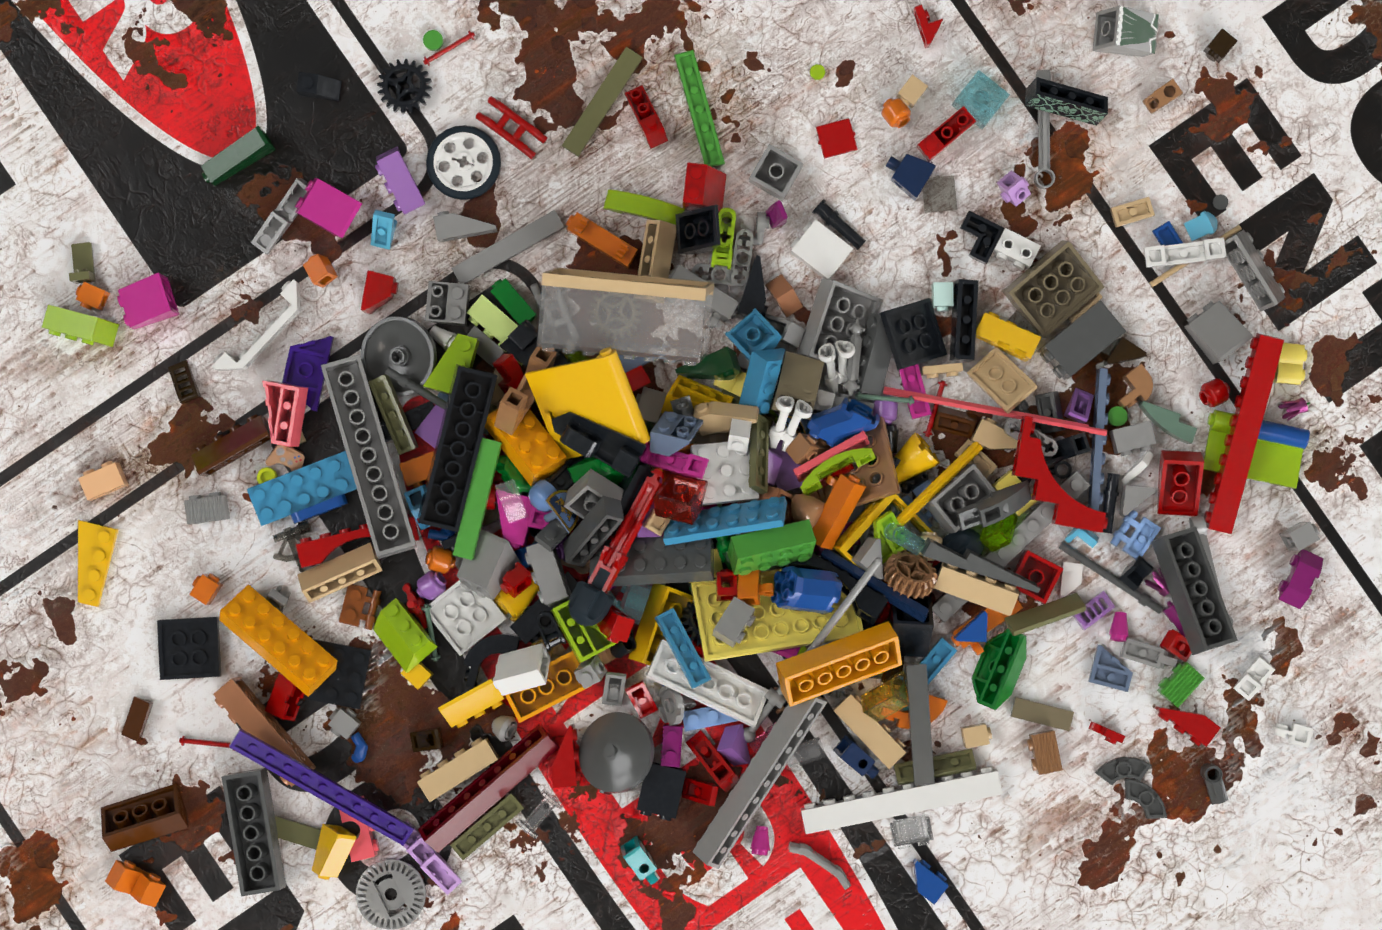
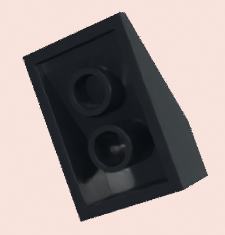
[676,205,721,255]

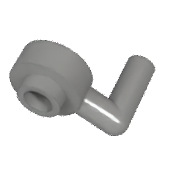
[739,212,769,245]

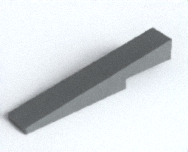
[920,538,1041,593]
[905,663,935,785]

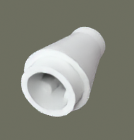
[429,325,457,351]

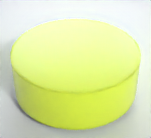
[257,467,278,484]

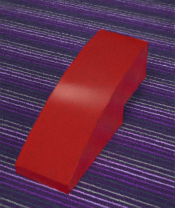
[492,354,531,410]

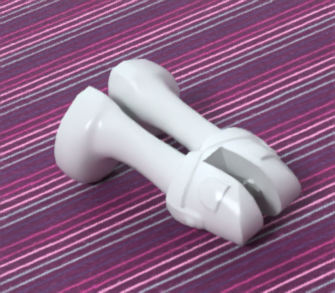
[818,340,855,394]
[768,396,813,452]

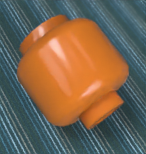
[881,98,911,128]
[425,545,456,574]

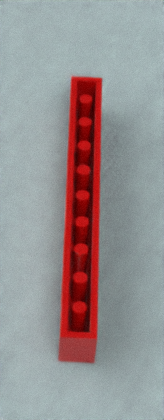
[1204,333,1284,534]

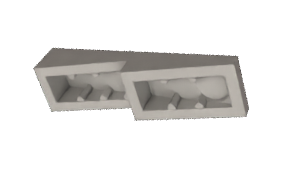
[251,178,308,255]

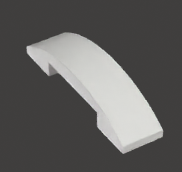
[1144,237,1227,268]

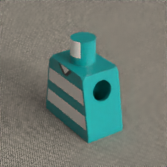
[620,835,660,885]

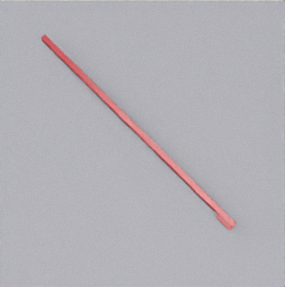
[883,386,1107,436]

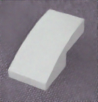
[1233,655,1275,701]

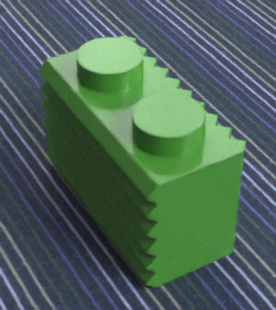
[1157,662,1205,708]

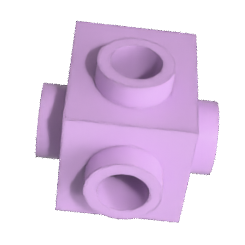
[997,170,1031,206]

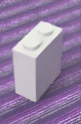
[791,219,853,279]
[493,643,551,696]

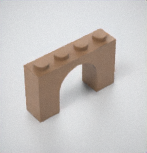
[494,343,557,436]

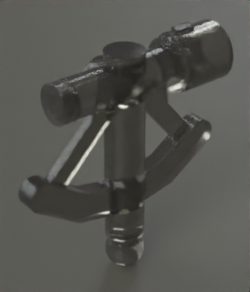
[272,520,312,573]

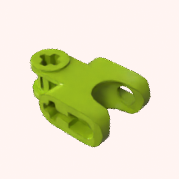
[711,208,736,270]

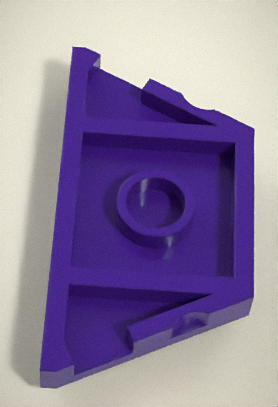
[282,336,334,412]

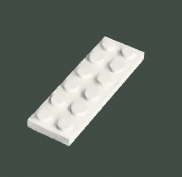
[646,639,769,728]

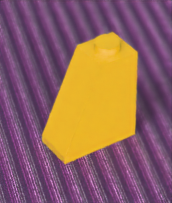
[312,824,356,880]

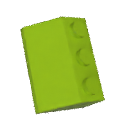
[373,598,437,673]

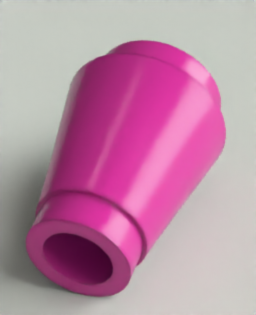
[1109,612,1129,642]
[750,826,770,856]

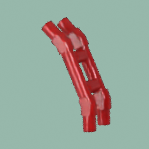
[476,96,548,159]

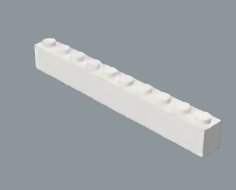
[800,767,1003,834]

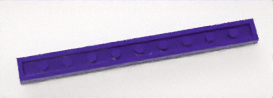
[229,728,414,846]

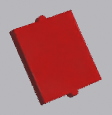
[816,118,858,159]

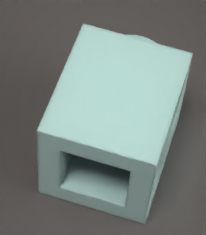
[931,282,954,312]

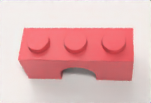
[339,796,379,862]

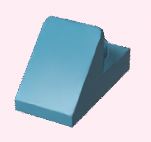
[371,210,397,250]

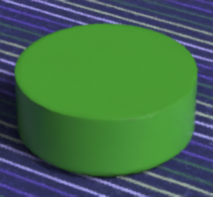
[423,30,443,51]
[1108,406,1128,427]

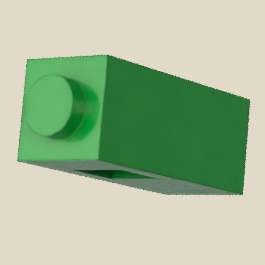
[490,278,538,325]

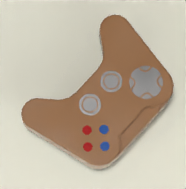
[265,445,305,471]

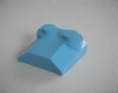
[725,308,782,362]

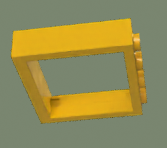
[833,494,933,584]

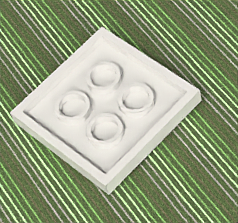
[690,440,759,506]
[424,580,507,656]

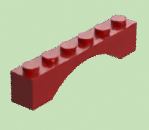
[296,514,420,568]

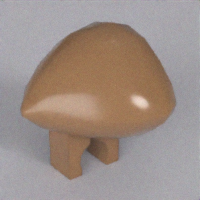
[791,494,825,528]

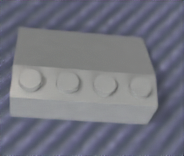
[1225,230,1286,312]
[797,279,881,368]

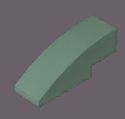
[1138,401,1197,444]

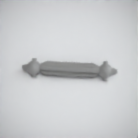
[843,319,865,396]

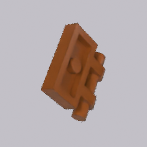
[339,584,382,630]

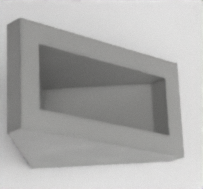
[1119,485,1156,516]
[852,537,883,579]

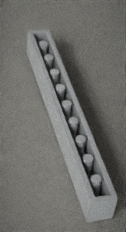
[932,471,1090,622]
[692,696,827,869]

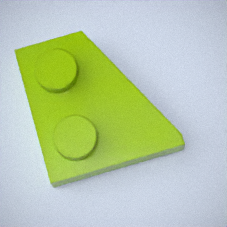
[873,510,911,564]

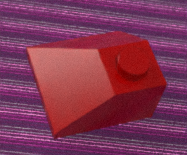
[360,270,399,315]

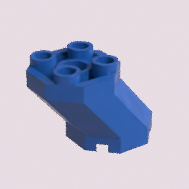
[807,398,880,447]
[771,566,842,614]

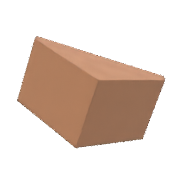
[765,274,803,318]

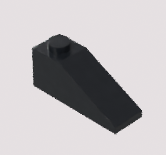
[737,255,768,318]

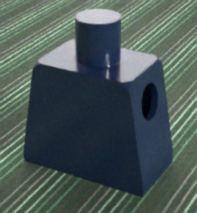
[886,154,936,201]
[833,735,879,779]

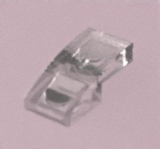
[495,479,528,523]

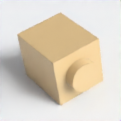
[896,74,928,108]
[960,723,992,749]

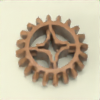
[883,550,938,599]

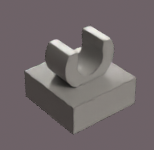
[266,586,291,612]

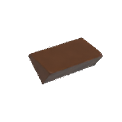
[933,406,977,438]
[121,696,153,741]

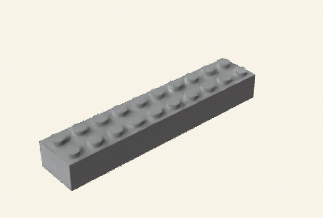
[321,354,417,559]

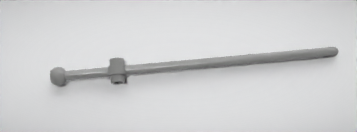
[744,557,882,743]

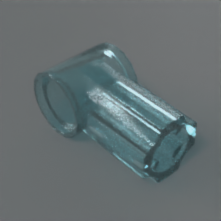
[884,523,925,555]

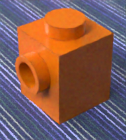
[303,254,338,288]
[76,282,110,311]
[189,573,223,605]

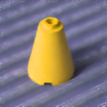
[894,432,940,483]
[493,569,540,622]

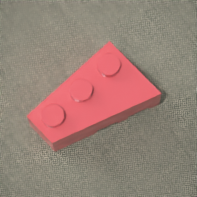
[262,381,308,447]

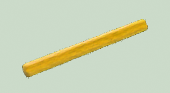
[896,442,983,527]

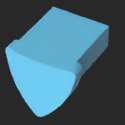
[1184,211,1218,241]
[1064,528,1099,548]

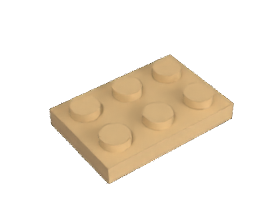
[967,347,1037,414]

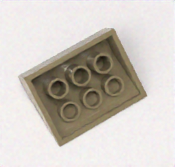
[1002,240,1105,338]

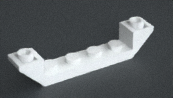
[211,279,300,371]

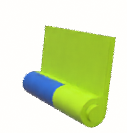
[1204,410,1310,489]

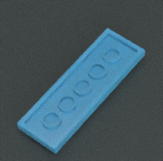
[247,451,357,526]
[663,496,787,546]

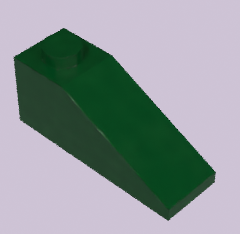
[675,346,742,380]

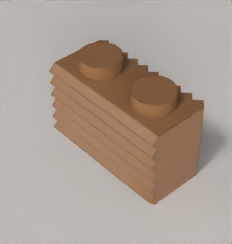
[1027,730,1063,775]

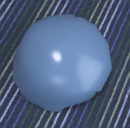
[529,480,557,512]

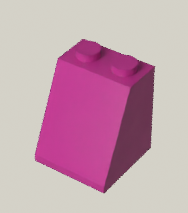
[295,178,362,238]
[117,273,180,330]
[496,489,534,549]

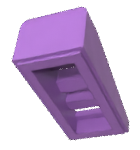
[1073,591,1115,630]

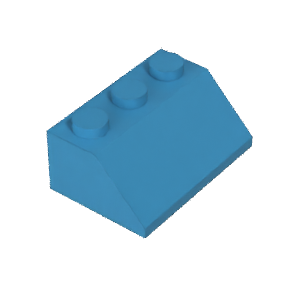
[739,348,785,415]

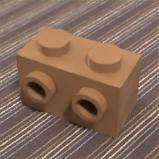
[785,433,832,465]

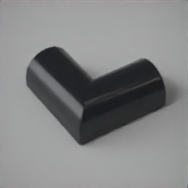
[960,211,1005,264]

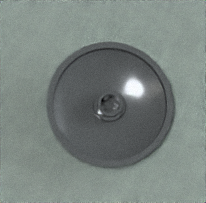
[361,316,437,396]
[579,712,654,793]

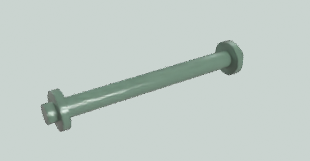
[855,391,914,406]
[422,604,441,661]

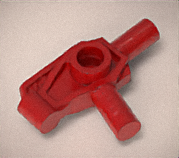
[402,583,428,629]

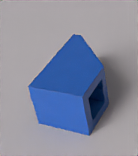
[913,858,949,905]

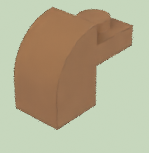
[1117,364,1153,408]

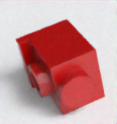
[500,561,532,598]
[716,569,738,601]

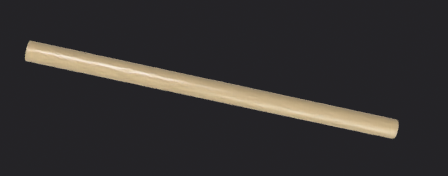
[1149,225,1242,287]

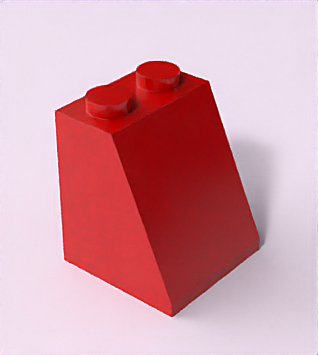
[683,162,727,214]

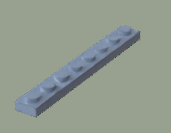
[1088,368,1111,511]

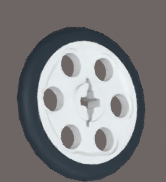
[426,125,501,200]

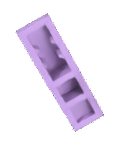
[404,819,462,895]

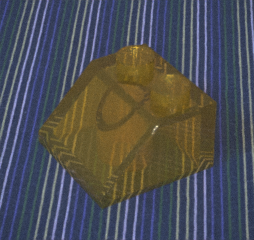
[860,671,910,722]

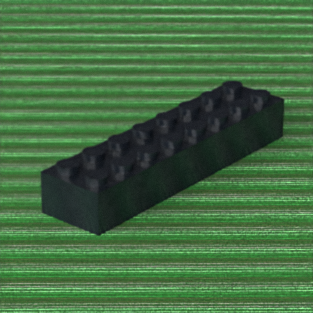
[417,364,498,532]

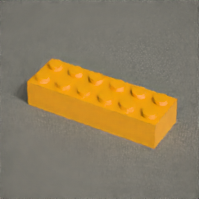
[219,584,338,697]
[776,621,902,707]

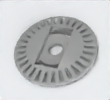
[356,859,426,930]

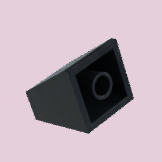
[888,595,934,657]

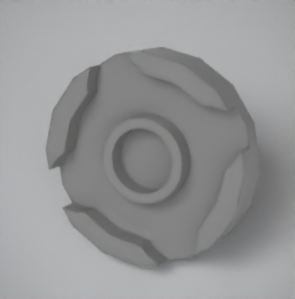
[657,686,696,726]

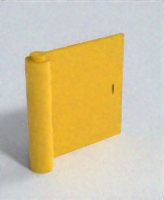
[525,347,650,459]

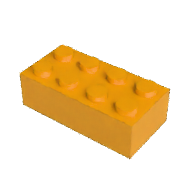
[485,408,567,487]
[505,651,591,723]

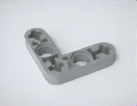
[692,229,754,286]

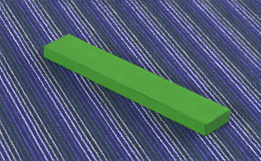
[674,50,725,167]
[453,438,502,560]

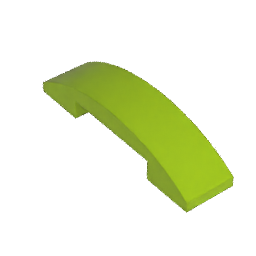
[603,190,685,225]
[800,448,876,495]

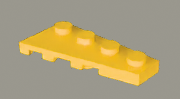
[78,520,118,607]

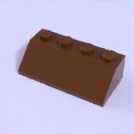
[191,414,271,477]
[101,783,188,852]

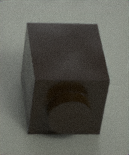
[1203,28,1238,63]

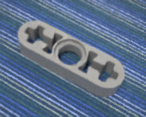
[1004,418,1058,457]

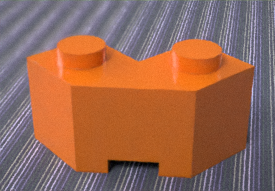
[105,860,166,907]

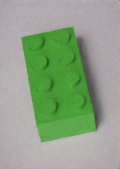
[727,519,816,575]

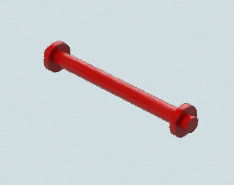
[423,30,475,66]
[923,380,948,437]
[179,736,235,751]

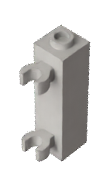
[666,265,739,329]

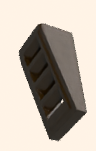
[168,360,201,404]

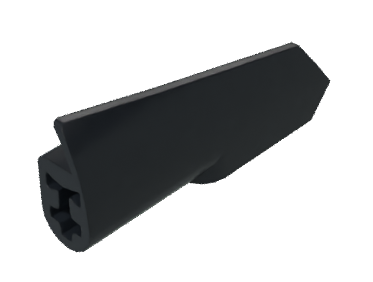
[500,319,571,367]
[552,412,646,478]

